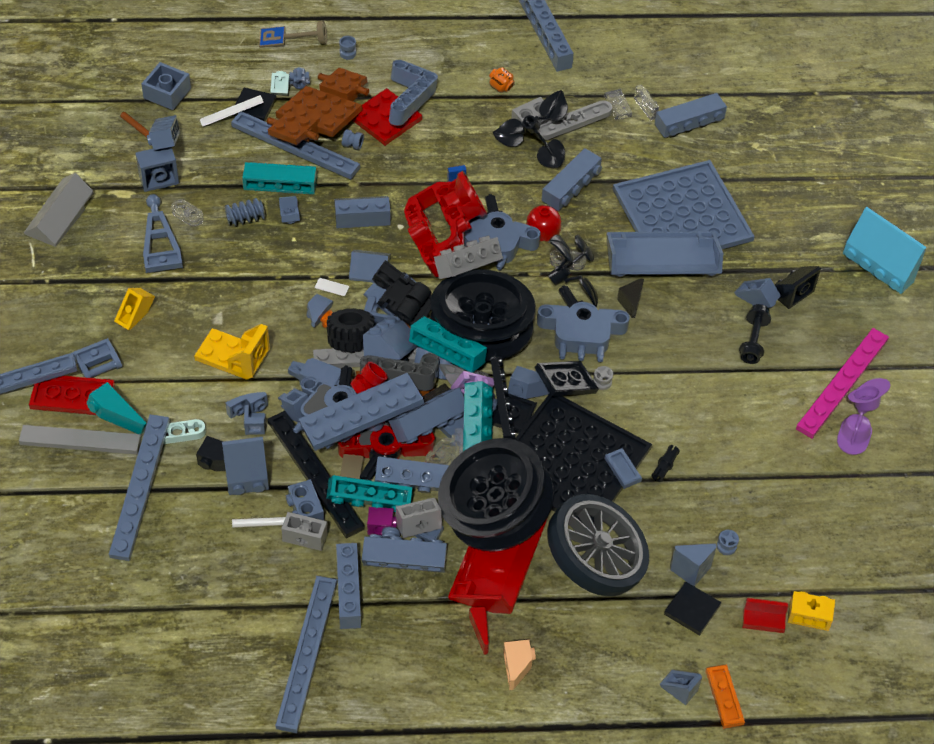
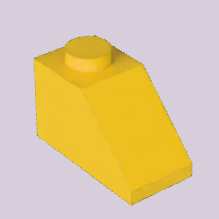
[114,288,155,330]

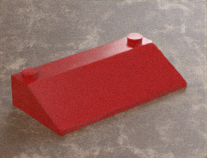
[448,519,547,614]

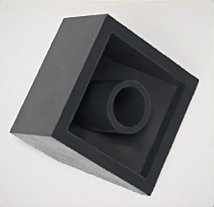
[775,266,821,309]

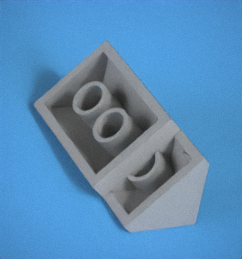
[24,173,94,247]

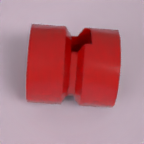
[351,362,387,393]

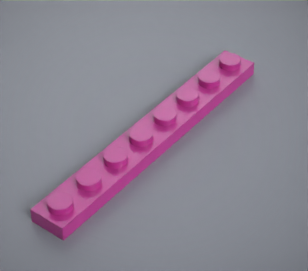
[796,328,889,439]

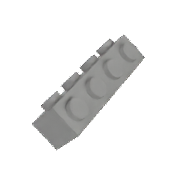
[434,235,503,279]

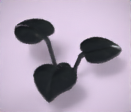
[493,90,568,168]
[548,234,598,307]

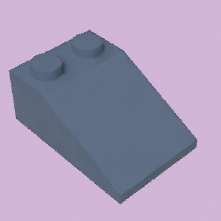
[222,437,269,495]

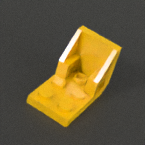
[194,324,270,379]

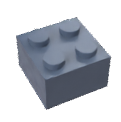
[141,62,191,110]
[135,147,179,192]

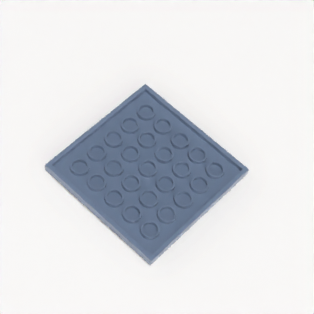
[613,160,755,249]

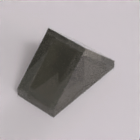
[617,278,644,318]

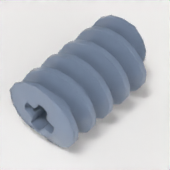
[225,198,265,226]

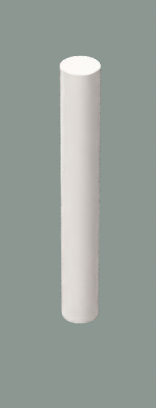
[232,517,286,528]

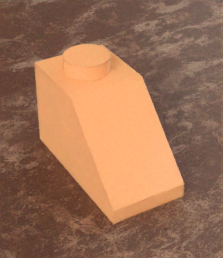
[503,640,536,690]

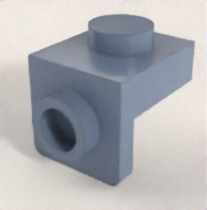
[279,196,300,224]

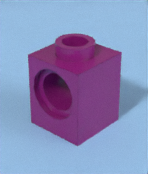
[367,507,397,536]

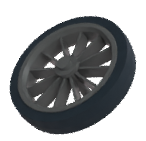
[547,494,649,596]

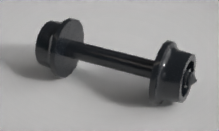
[739,304,771,364]

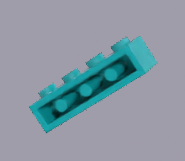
[463,381,493,451]
[326,475,412,512]

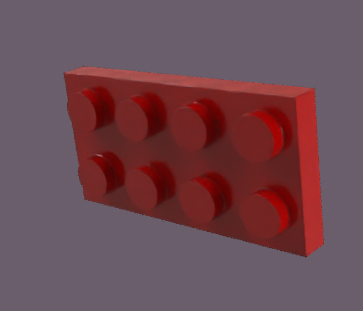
[29,375,115,415]

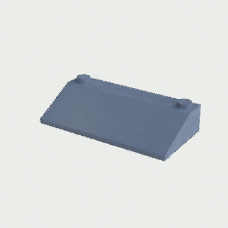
[606,231,723,276]

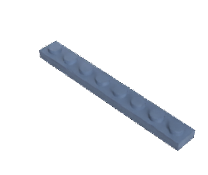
[231,111,360,180]
[109,414,170,561]
[275,576,337,733]

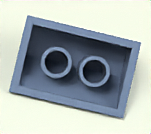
[334,196,390,228]
[363,317,417,360]

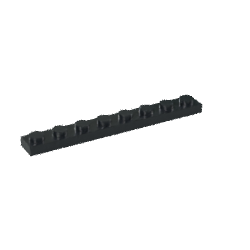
[268,411,364,539]

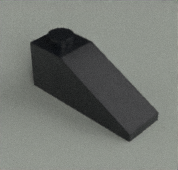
[196,436,226,471]

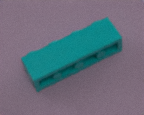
[242,162,317,194]

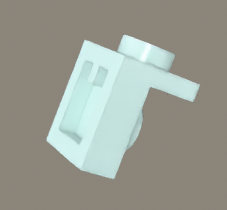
[271,71,290,96]

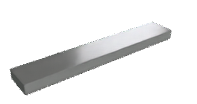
[19,425,141,455]

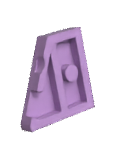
[451,371,494,394]

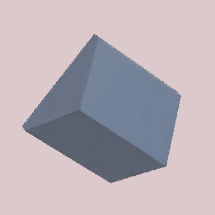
[349,250,391,283]
[670,544,716,586]

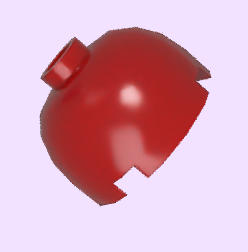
[526,205,562,241]

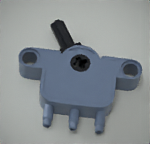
[464,194,540,270]
[537,285,630,362]

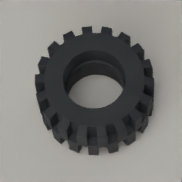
[327,308,375,352]

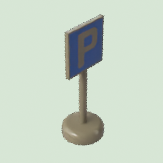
[259,20,327,48]

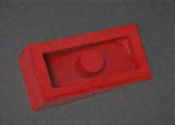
[469,607,489,655]

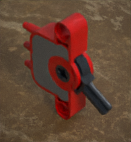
[338,412,435,481]

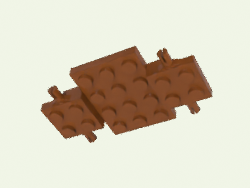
[267,68,369,145]

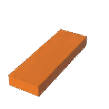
[706,664,745,729]

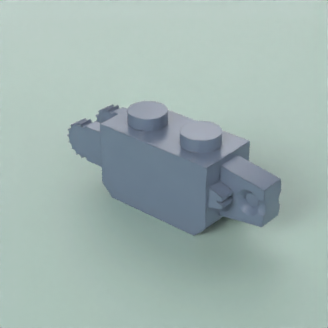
[288,358,351,386]

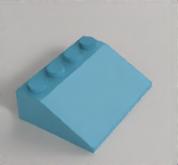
[843,207,927,294]

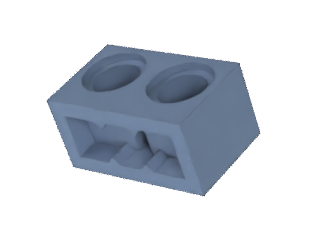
[285,479,324,520]

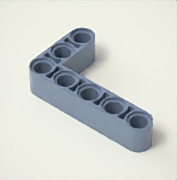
[389,60,438,125]

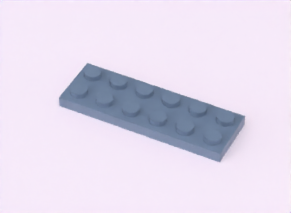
[299,373,424,451]

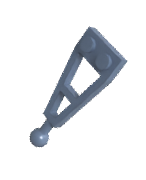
[143,194,183,273]

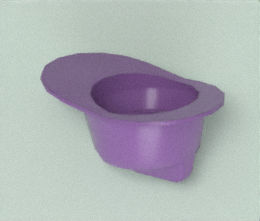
[848,378,891,414]
[837,412,872,455]

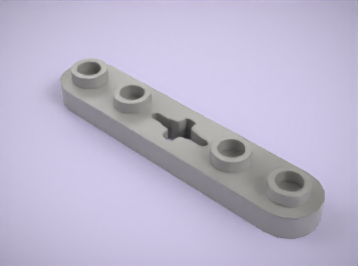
[535,100,612,140]

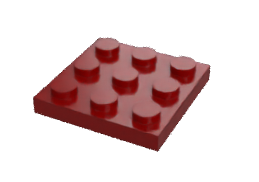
[352,88,422,146]

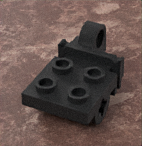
[372,260,432,327]

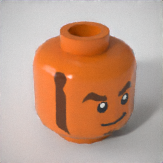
[489,67,515,93]

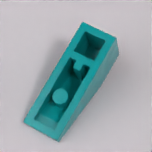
[86,382,147,434]

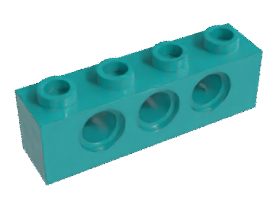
[409,316,487,373]

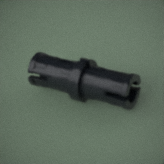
[651,445,680,482]

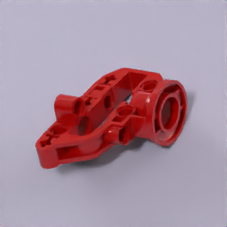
[404,171,487,277]

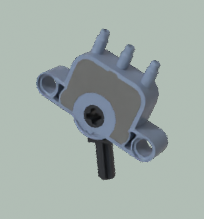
[293,365,383,449]

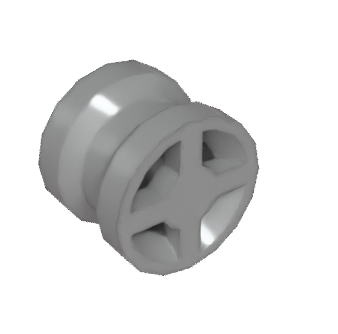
[593,366,613,390]

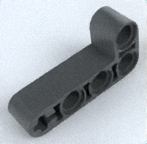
[360,353,439,391]

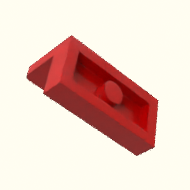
[742,598,788,633]

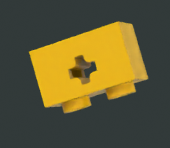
[787,591,835,631]

